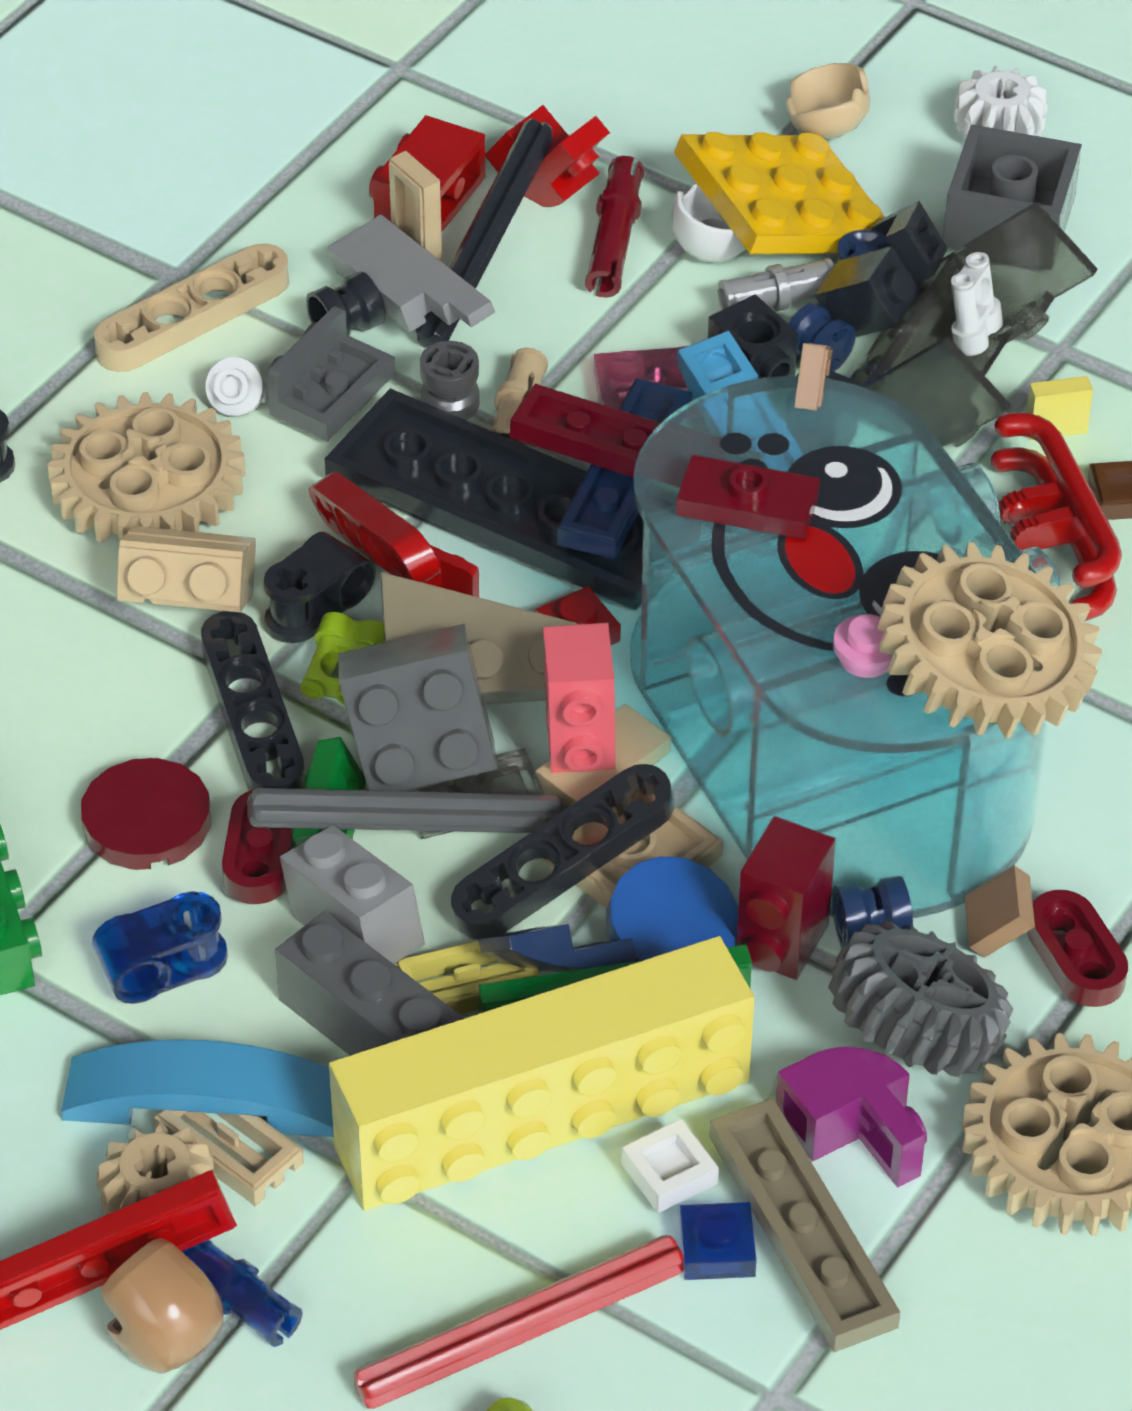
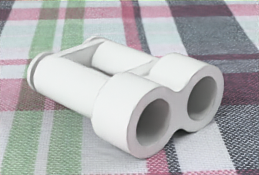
[951,252,1003,356]

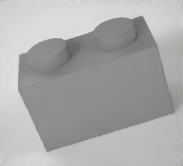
[280,824,425,964]

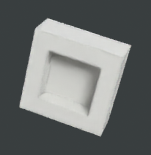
[621,1118,719,1213]

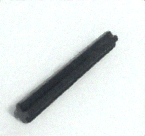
[416,119,553,347]

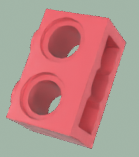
[543,623,616,773]

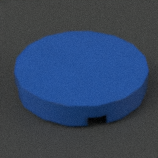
[606,856,738,961]

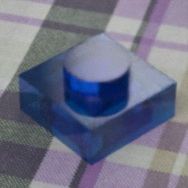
[679,1202,757,1280]

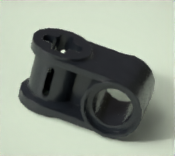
[264,532,376,643]

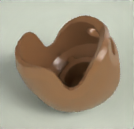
[102,1238,224,1374]

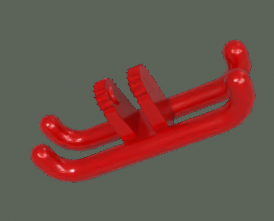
[990,412,1122,621]

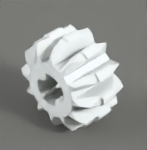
[954,65,1048,140]

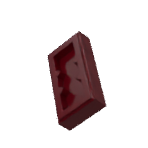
[676,454,820,540]

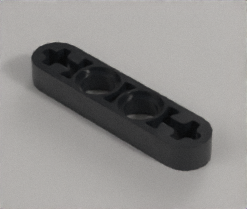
[201,611,305,791]
[451,764,674,940]

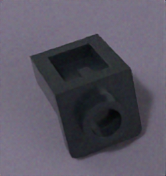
[871,201,948,284]

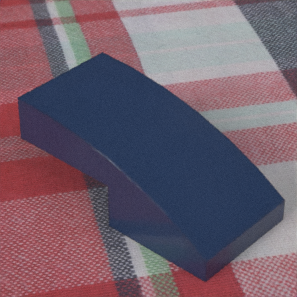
[478,924,637,972]

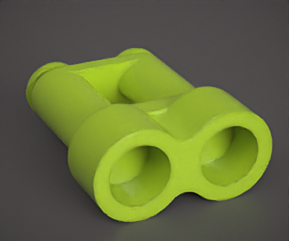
[300,612,384,705]

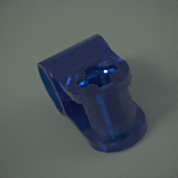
[92,891,228,1004]

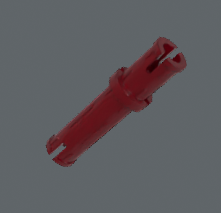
[585,155,644,298]

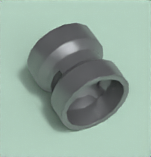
[420,340,480,420]

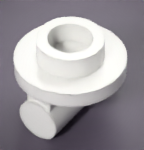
[205,357,269,416]

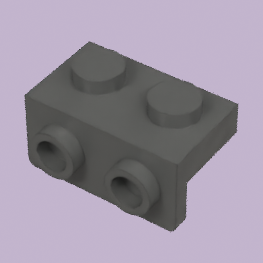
[266,306,396,442]

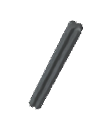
[247,788,562,833]

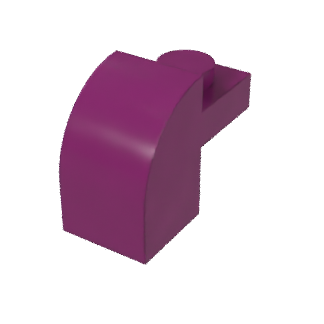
[776,1047,927,1187]

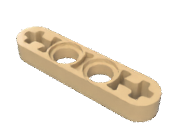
[94,243,289,372]

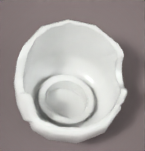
[671,183,746,262]

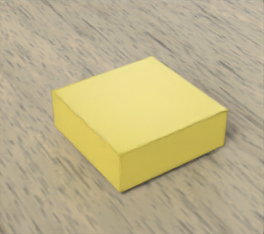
[1026,376,1093,441]

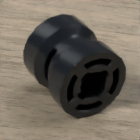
[306,271,385,336]

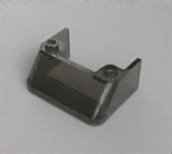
[850,201,1098,447]

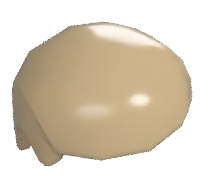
[786,63,870,138]

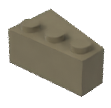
[381,572,578,704]

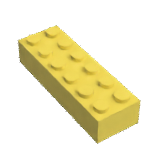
[329,936,754,1211]

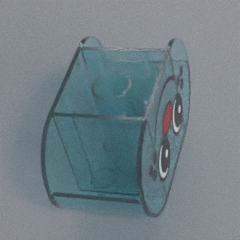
[630,376,1061,918]

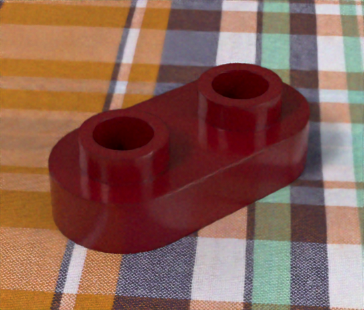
[222,788,295,904]
[1027,890,1128,1007]

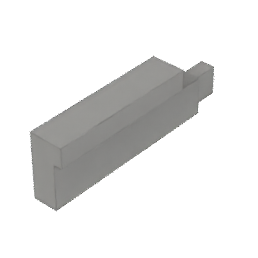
[327,214,495,332]

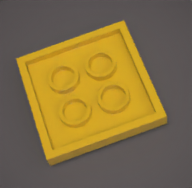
[674,132,885,254]

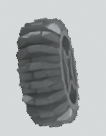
[828,921,1013,1077]

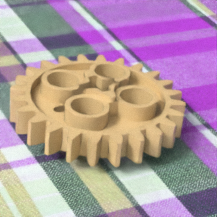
[47,392,246,544]
[877,542,1102,738]
[962,1033,1132,1236]

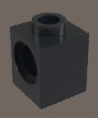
[708,294,798,394]

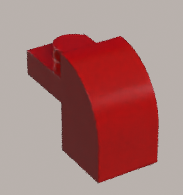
[485,105,610,207]

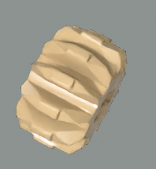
[96,1120,218,1215]

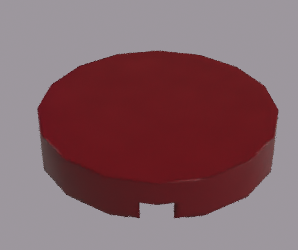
[81,758,211,870]

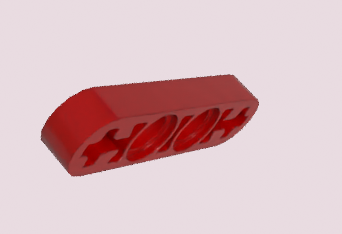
[308,471,441,583]

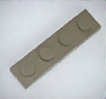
[709,1098,900,1353]

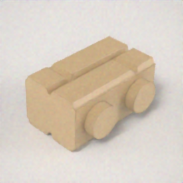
[117,526,256,612]

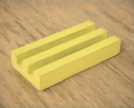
[394,941,540,1014]

